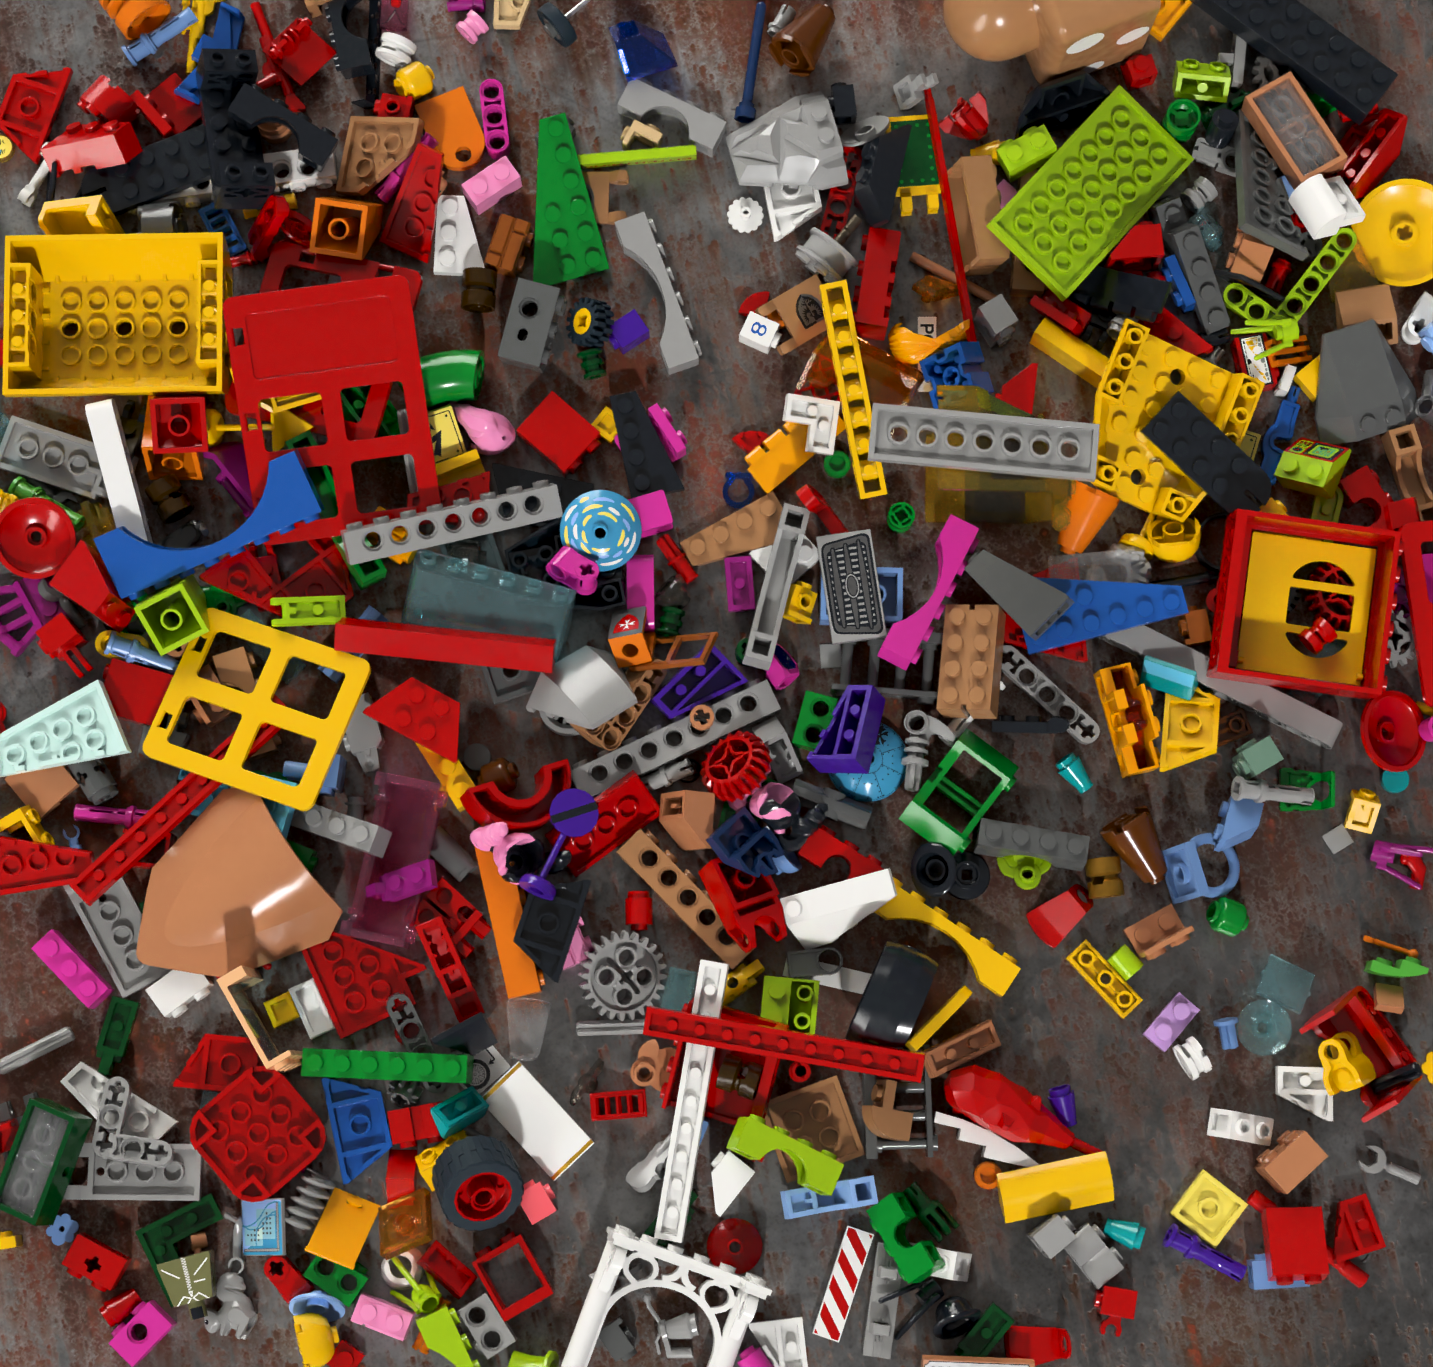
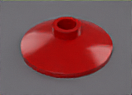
[707,1218,762,1274]

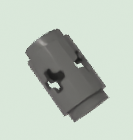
[68,758,119,806]

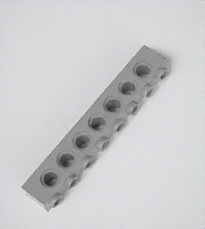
[340,480,563,565]
[571,678,781,798]

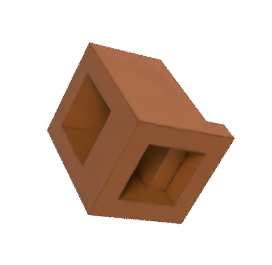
[1178,606,1212,647]

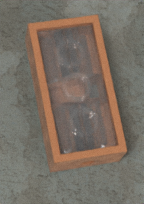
[1241,71,1348,190]

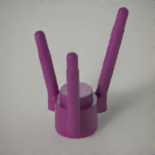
[1370,840,1433,890]

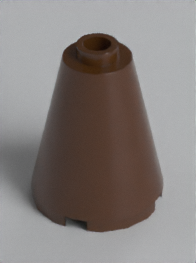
[768,4,836,77]
[1100,806,1168,885]

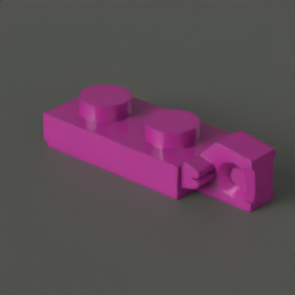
[365,859,438,902]

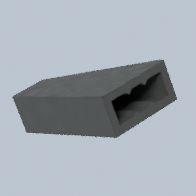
[964,550,1075,641]

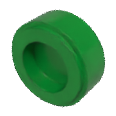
[823,450,851,478]

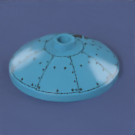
[828,723,908,802]

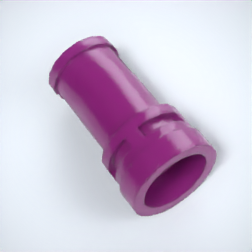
[447,0,486,13]

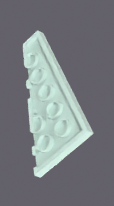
[0,680,132,777]

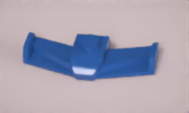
[174,2,245,105]

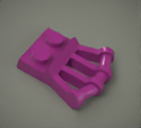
[0,577,69,657]

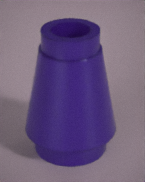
[1048,1084,1077,1127]

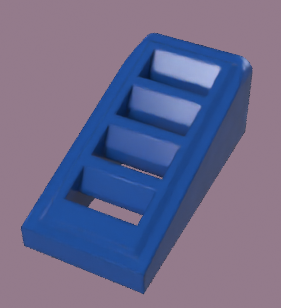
[198,202,248,257]

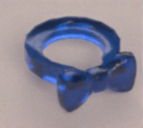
[722,472,755,509]

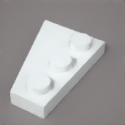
[433,195,485,276]

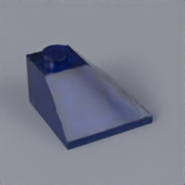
[608,20,678,82]

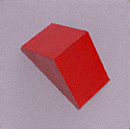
[386,1149,418,1207]

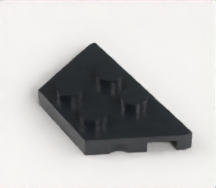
[492,463,594,529]
[513,879,592,983]

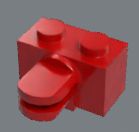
[35,612,94,679]

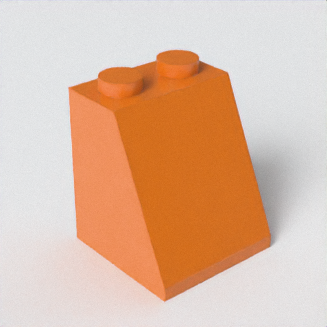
[309,196,384,260]
[141,395,204,480]

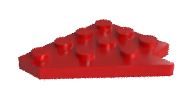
[301,931,427,1039]

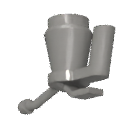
[643,1293,700,1358]

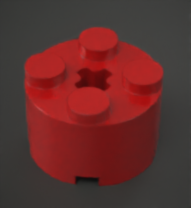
[77,74,141,123]

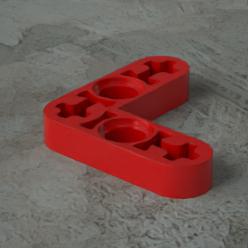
[796,484,849,534]

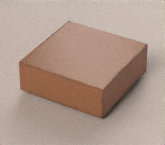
[1373,983,1404,1014]

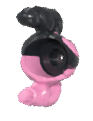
[727,764,828,852]
[470,822,572,885]

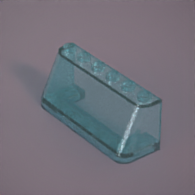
[401,549,577,663]

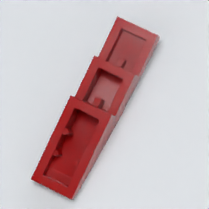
[415,915,485,1023]

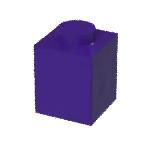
[608,309,650,355]

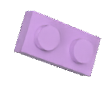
[1143,992,1200,1052]

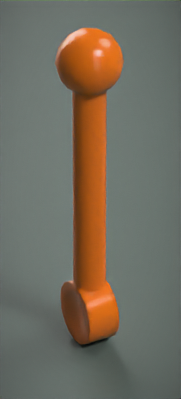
[1363,935,1419,958]

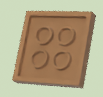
[765,1075,865,1183]

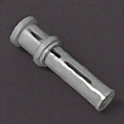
[1231,776,1315,806]

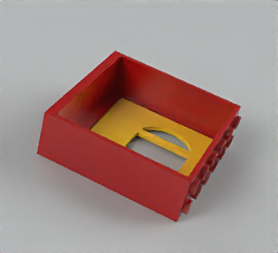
[1207,508,1404,700]

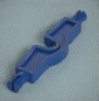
[1254,386,1301,499]

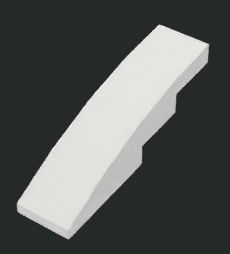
[932,1111,1039,1167]

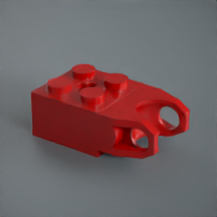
[698,857,787,953]

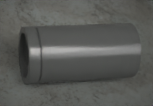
[421,825,479,884]

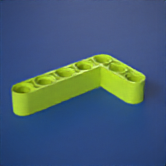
[1222,228,1357,339]

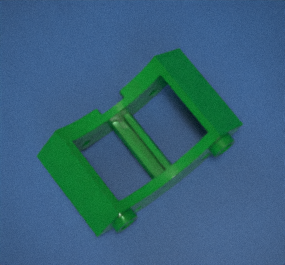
[898,728,1019,856]

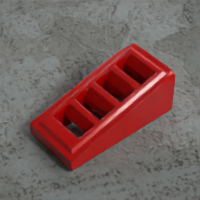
[590,1089,647,1121]

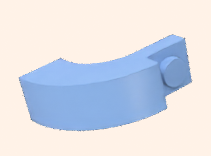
[780,1175,878,1219]

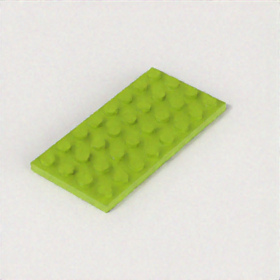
[986,84,1194,302]

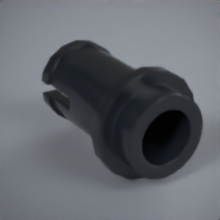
[1198,327,1230,347]

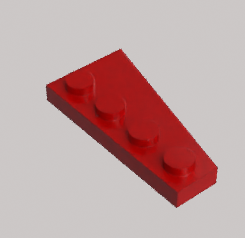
[379,142,444,264]

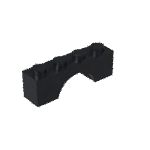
[325,0,376,80]
[228,83,338,172]

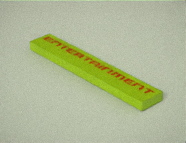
[537,145,697,169]

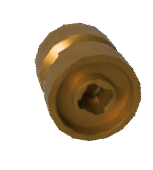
[1085,856,1125,899]

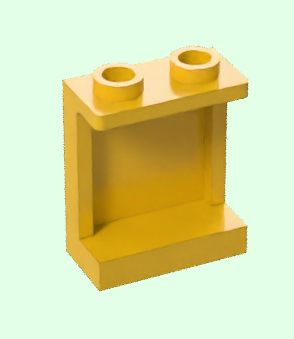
[38,195,125,235]

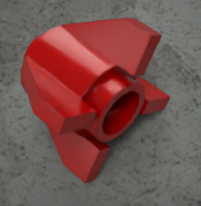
[938,91,989,141]

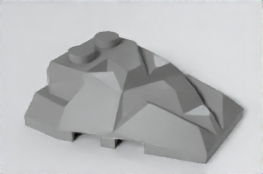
[725,91,848,190]

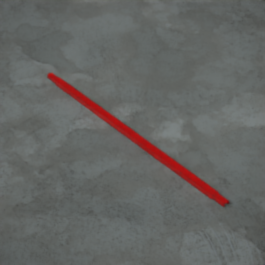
[924,88,977,342]

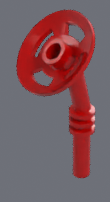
[230,209,313,268]

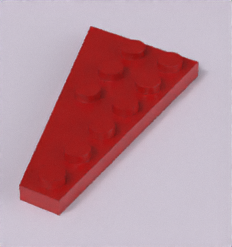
[0,836,95,895]

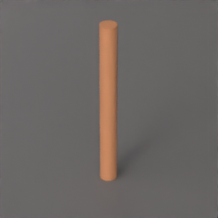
[909,252,1007,302]

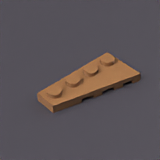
[679,491,783,568]

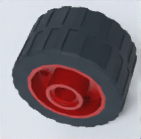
[432,1135,524,1231]

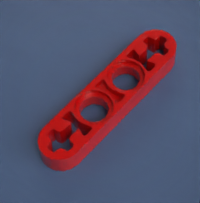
[820,146,862,239]

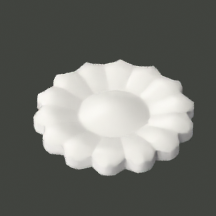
[727,197,764,233]

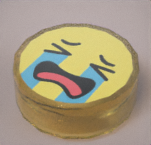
[0,134,15,162]

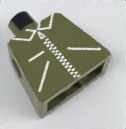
[156,1249,217,1320]

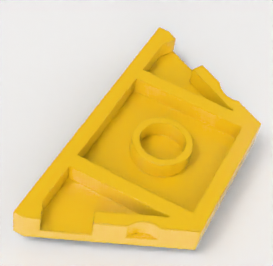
[1160,687,1220,772]

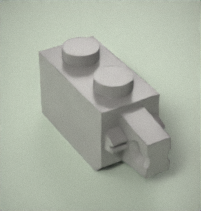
[343,692,385,774]

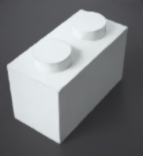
[145,970,214,1018]

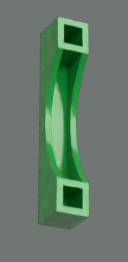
[284,430,387,591]
[301,1048,474,1084]

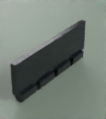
[1070,266,1172,323]

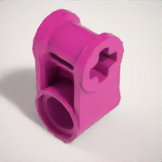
[546,546,599,595]

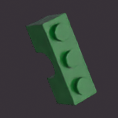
[866,1192,946,1284]

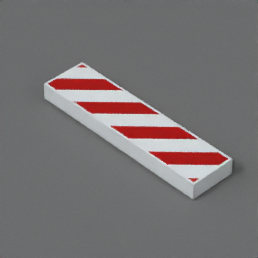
[812,1225,874,1343]

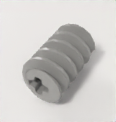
[285,1167,336,1230]

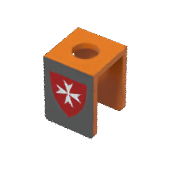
[608,606,657,668]

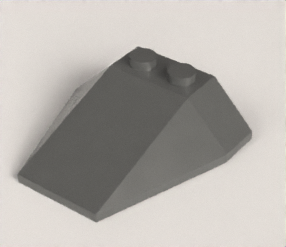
[1314,319,1417,444]

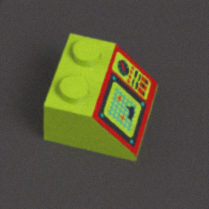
[1274,437,1351,499]

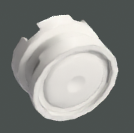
[375,32,417,68]
[1172,1036,1212,1081]

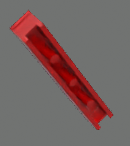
[334,617,556,673]

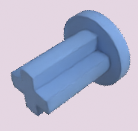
[1213,1017,1239,1050]

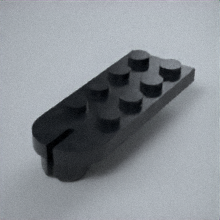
[81,124,211,216]
[1140,391,1271,514]

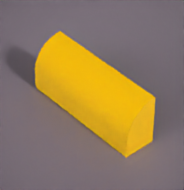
[1029,316,1109,389]
[996,1151,1114,1224]

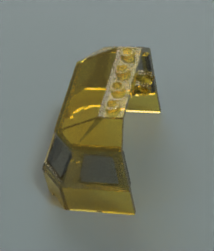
[925,385,1076,532]

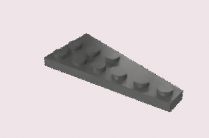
[1234,109,1309,261]

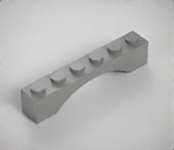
[614,211,702,375]
[742,503,810,671]

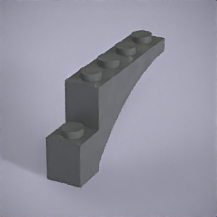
[1147,195,1231,335]

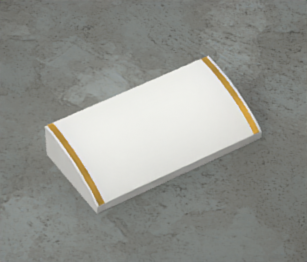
[482,1061,595,1181]

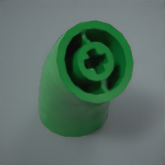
[396,349,485,409]

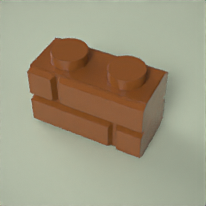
[484,214,535,279]

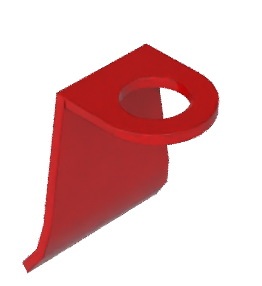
[1026,884,1094,948]
[1004,1326,1071,1366]

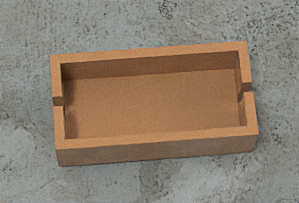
[947,155,1010,276]
[936,604,1006,719]

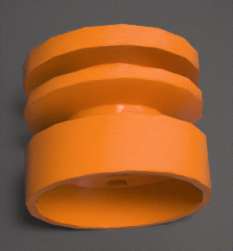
[99,0,171,41]

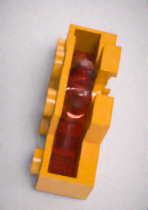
[1093,662,1161,779]

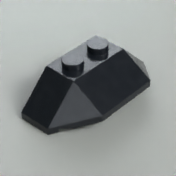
[1015,70,1111,139]
[854,124,912,228]

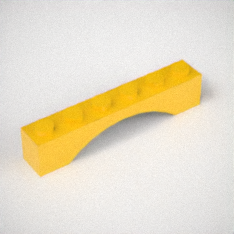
[874,876,1021,997]

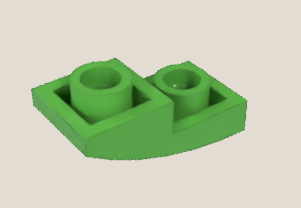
[1364,956,1429,978]

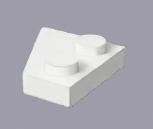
[1275,1066,1333,1121]

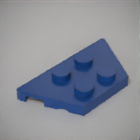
[321,1078,394,1185]

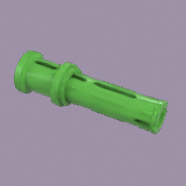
[8,476,86,532]

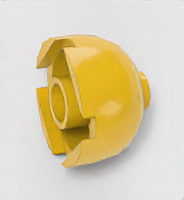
[1146,515,1201,563]
[293,1312,339,1367]

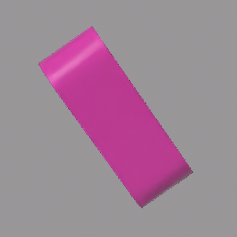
[479,79,511,160]
[626,554,655,632]

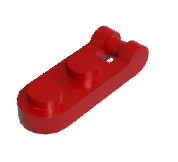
[247,195,290,260]

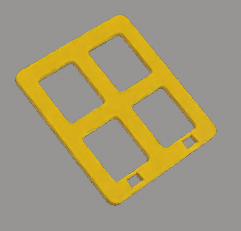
[143,608,371,811]

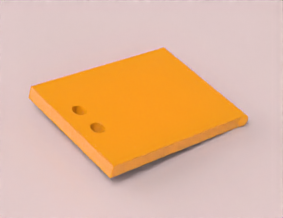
[305,1187,381,1270]

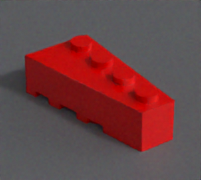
[852,227,901,341]

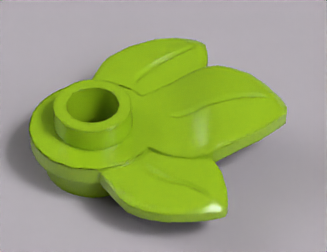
[997,855,1051,890]

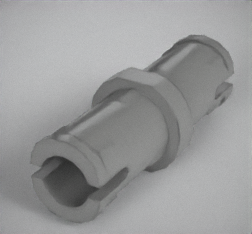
[640,758,694,792]

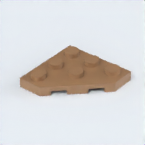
[336,116,424,196]

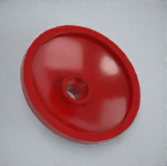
[0,497,76,579]
[1360,690,1426,772]

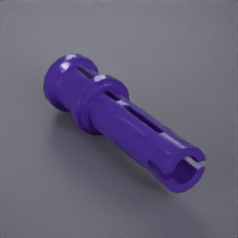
[1162,1223,1247,1282]

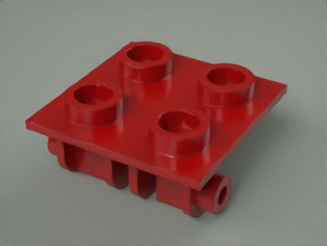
[262,17,337,87]

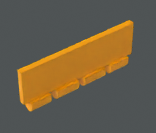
[744,397,845,494]

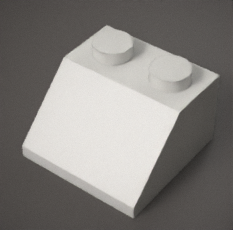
[710,1150,755,1217]

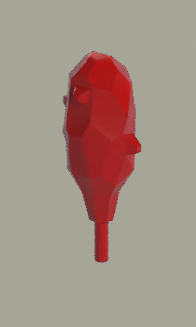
[944,1065,1107,1155]

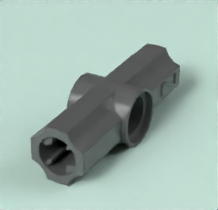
[792,779,873,830]

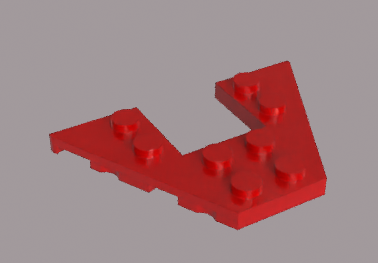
[199,518,354,630]

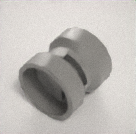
[1180,176,1218,214]

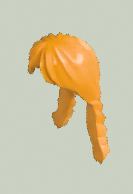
[888,319,970,364]

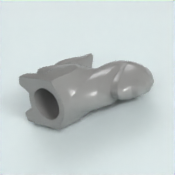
[204,1272,258,1340]

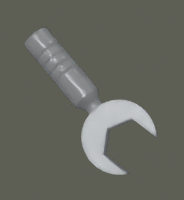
[1356,1145,1421,1185]

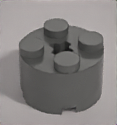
[137,201,188,233]

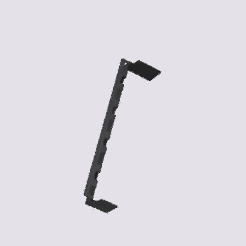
[351,0,383,110]

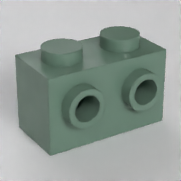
[1231,735,1284,780]

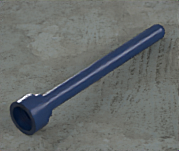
[734,1,766,124]

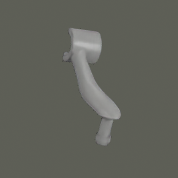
[223,1212,246,1274]

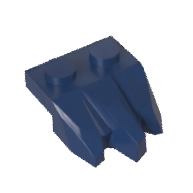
[706,806,785,878]

